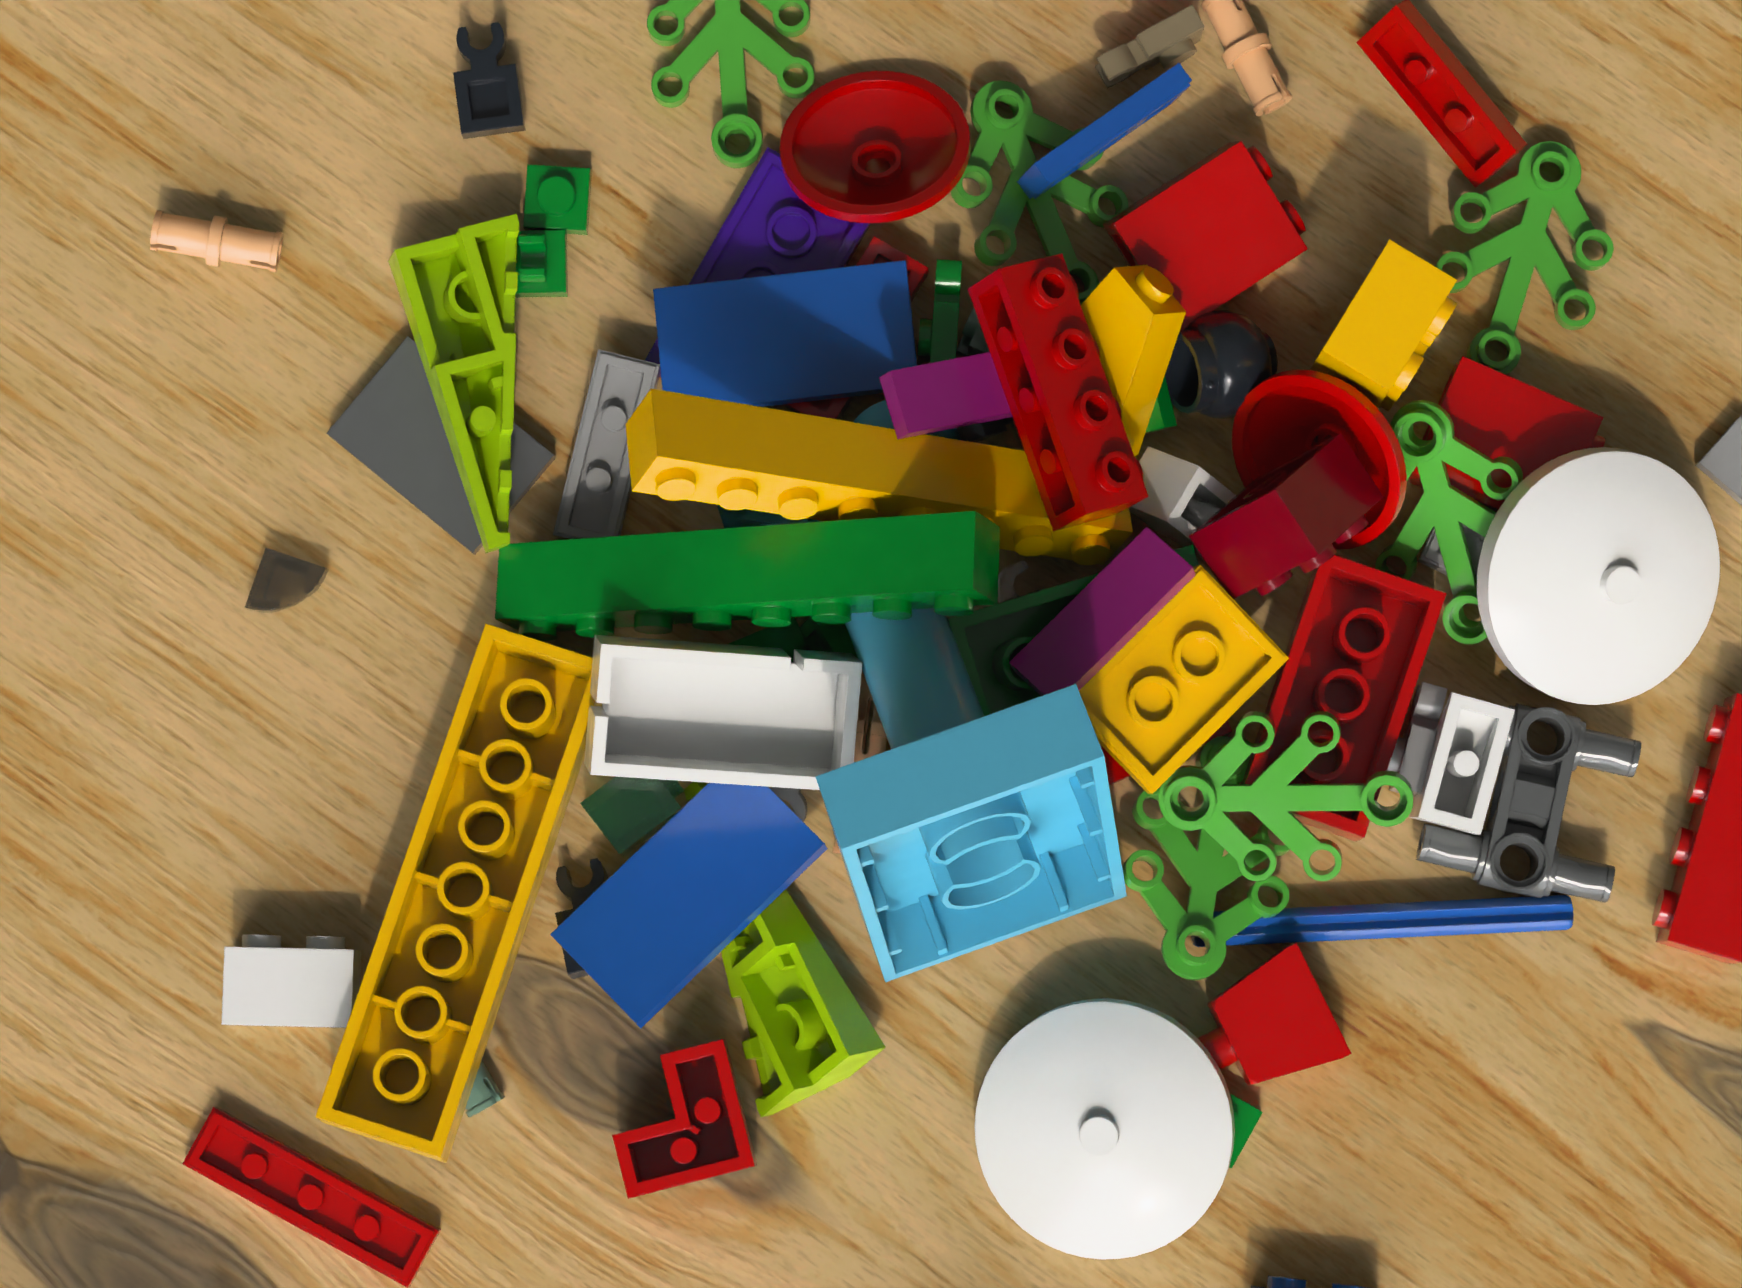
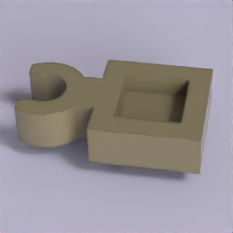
[1095,5,1205,88]

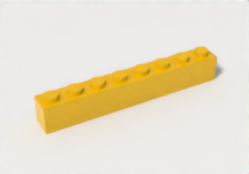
[626,389,1133,565]

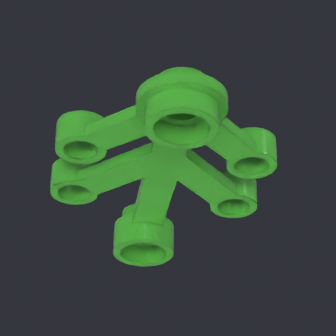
[647,0,815,168]
[951,80,1128,305]
[1435,141,1614,375]
[1375,400,1523,644]
[1158,711,1413,882]
[1122,736,1291,980]

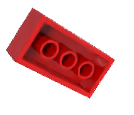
[1241,555,1447,842]

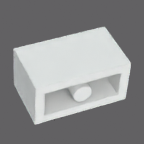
[221,935,361,1028]

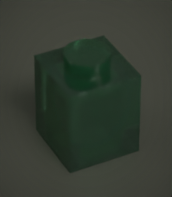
[580,776,684,857]

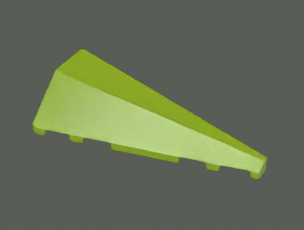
[388,214,519,553]
[684,782,886,1117]

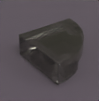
[245,548,329,613]

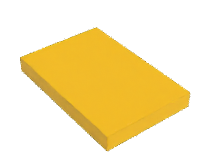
[1079,565,1289,794]

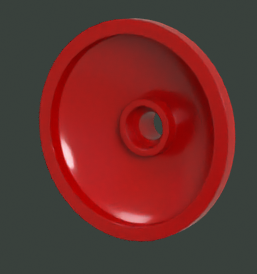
[780,71,971,223]
[1232,370,1407,549]

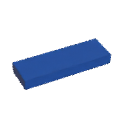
[1017,63,1192,199]

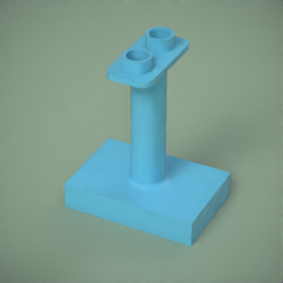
[717,400,1127,982]

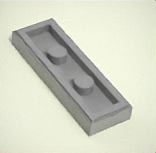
[553,349,661,539]

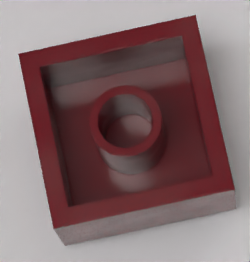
[1189,433,1384,599]

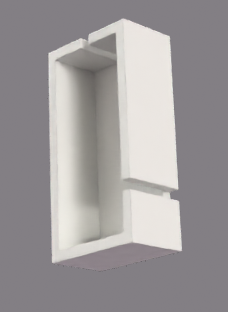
[584,635,862,790]

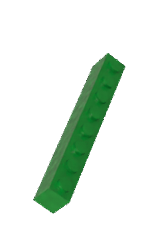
[495,511,1000,641]

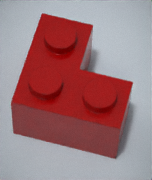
[612,1039,757,1199]

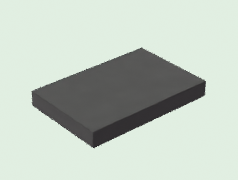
[327,336,555,555]

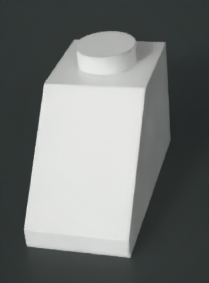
[1129,446,1236,558]
[1409,692,1515,835]

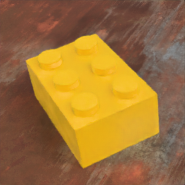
[1310,239,1458,411]

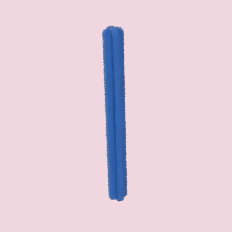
[1191,895,1574,947]

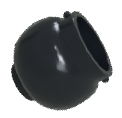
[1165,310,1278,419]

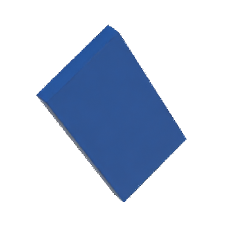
[653,260,917,407]
[550,783,828,1028]

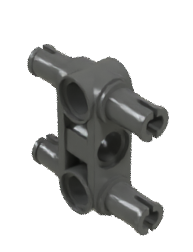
[1416,703,1641,903]

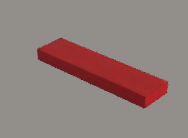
[182,1107,441,1288]

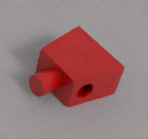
[1198,943,1352,1085]

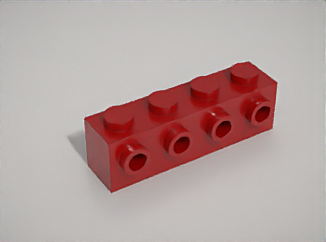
[968,253,1149,532]

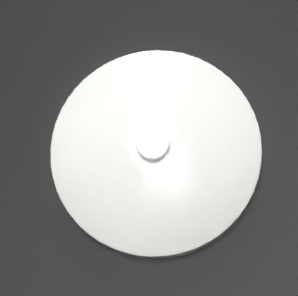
[1477,447,1720,705]
[975,998,1235,1259]

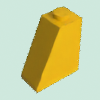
[1081,265,1186,457]

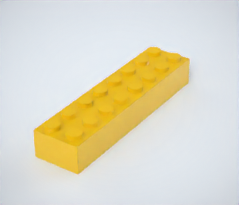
[315,623,602,1163]

